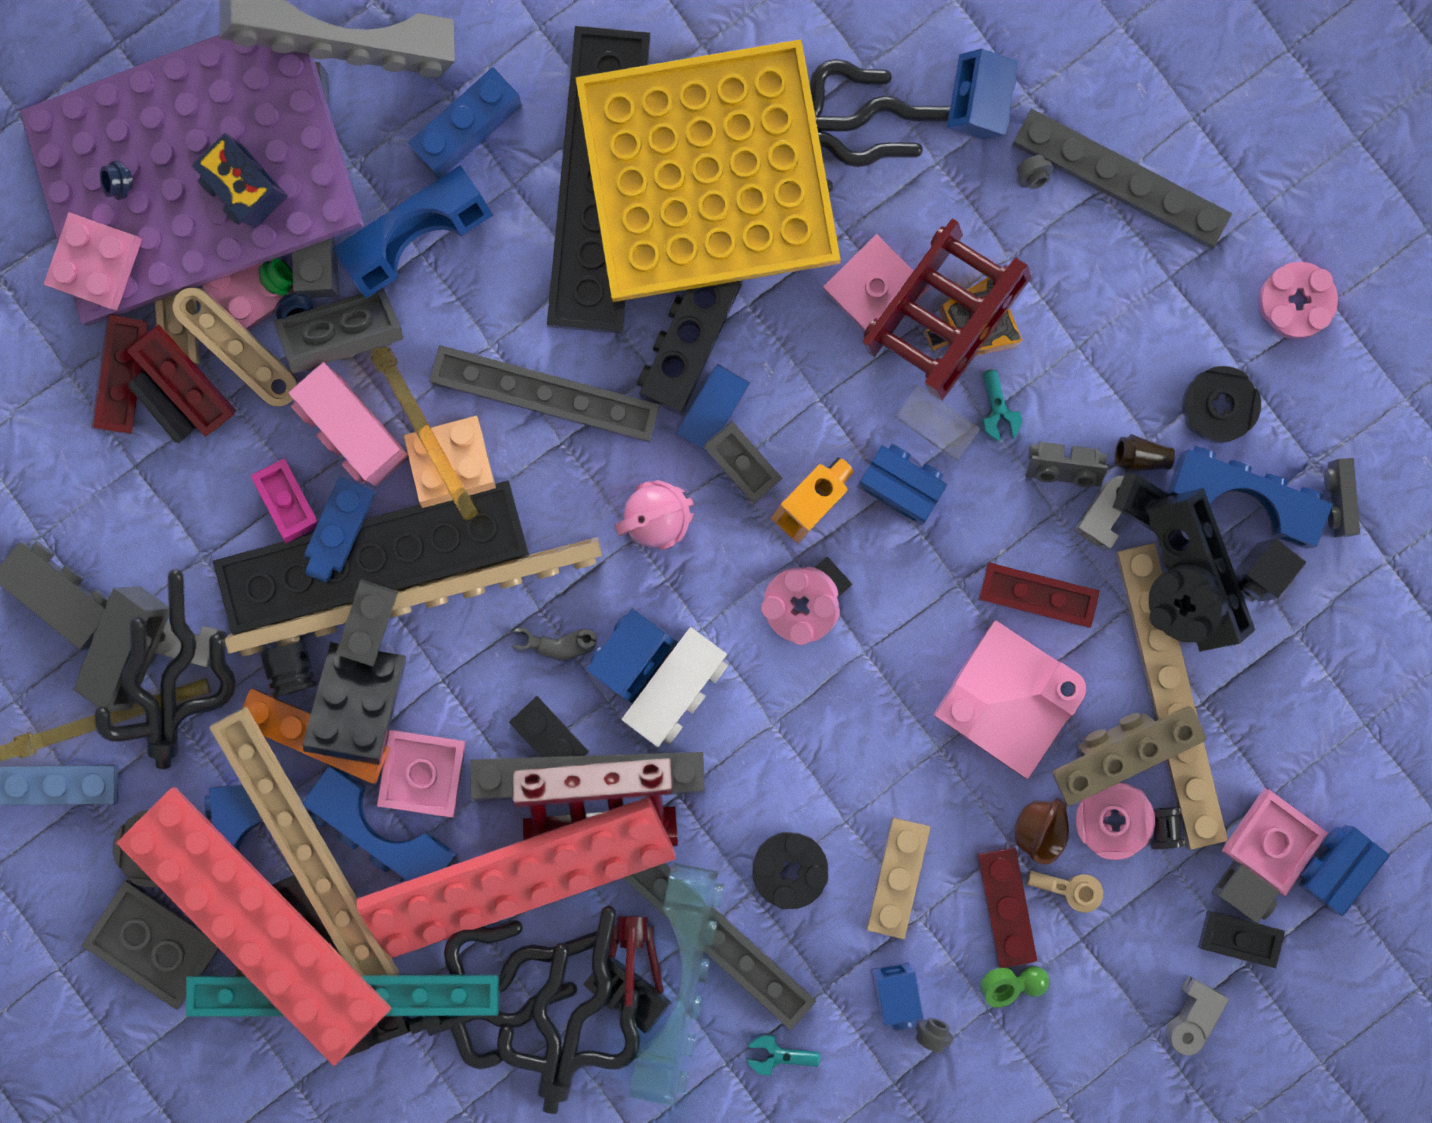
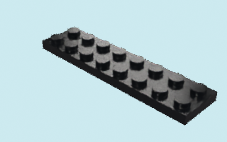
[547,26,651,334]
[213,480,529,634]

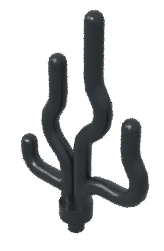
[810,59,950,193]
[95,569,236,769]
[497,906,640,1114]
[408,920,597,1069]

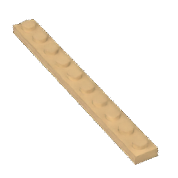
[224,537,602,656]

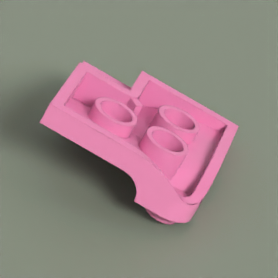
[933,620,1086,779]

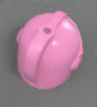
[614,480,694,551]

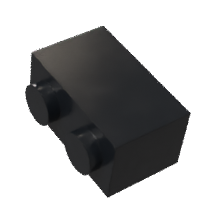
[1234,538,1306,602]

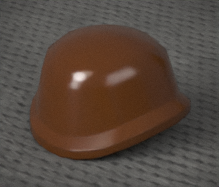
[1014,798,1069,865]

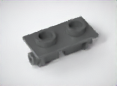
[1025,441,1108,487]

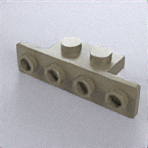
[1052,706,1206,806]

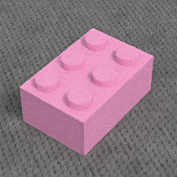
[288,362,409,486]

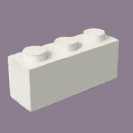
[621,627,729,747]

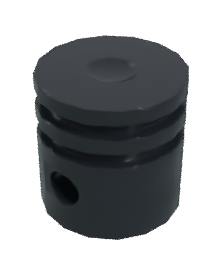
[260,641,317,698]

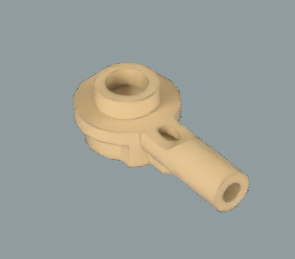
[1026,870,1104,913]

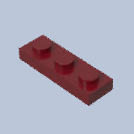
[91,314,148,435]
[127,324,236,437]
[978,562,1100,628]
[977,847,1038,968]

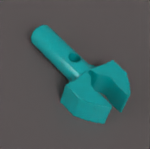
[981,369,1022,442]
[747,1034,821,1076]

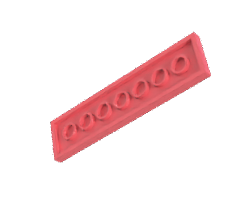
[116,787,392,1066]
[357,797,676,958]

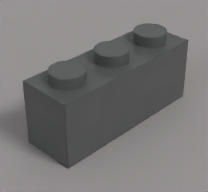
[0,541,108,650]
[73,587,169,712]

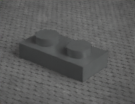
[703,420,782,504]
[1324,458,1360,538]
[336,579,398,666]

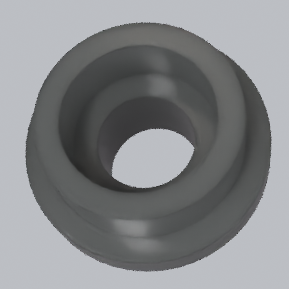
[1017,155,1054,189]
[916,1018,954,1052]

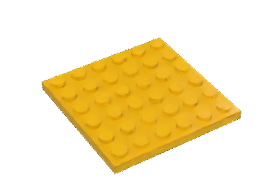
[575,39,841,302]

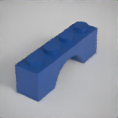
[333,165,493,298]
[1166,446,1333,549]
[302,766,458,883]
[204,784,263,851]

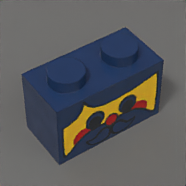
[191,133,288,228]

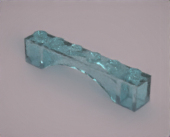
[629,863,724,1106]

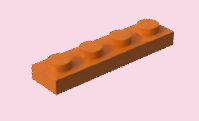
[242,688,390,783]

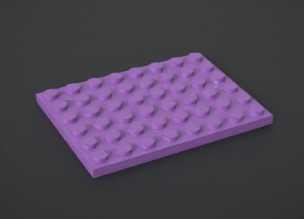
[20,34,364,326]

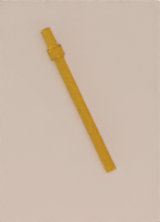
[370,347,478,520]
[0,678,211,762]

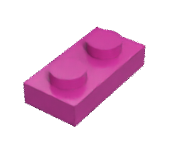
[250,458,318,543]

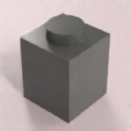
[1211,862,1279,923]

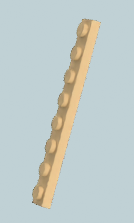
[1115,543,1228,850]
[209,706,399,975]

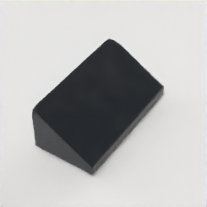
[128,370,196,444]

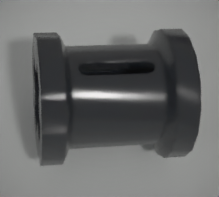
[1151,807,1186,850]

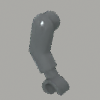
[512,627,597,661]

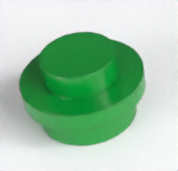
[258,258,293,296]

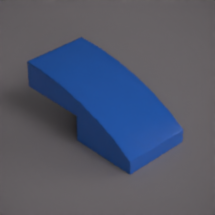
[676,364,750,452]

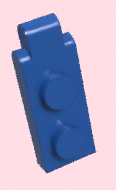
[304,476,376,584]

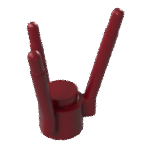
[608,916,664,1007]

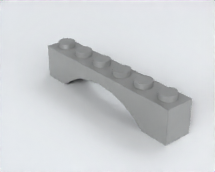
[219,0,455,78]

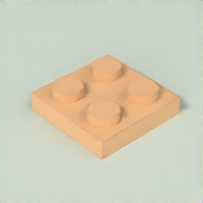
[404,415,496,508]

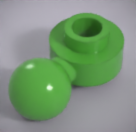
[980,966,1050,1008]

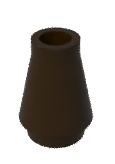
[1115,434,1175,472]

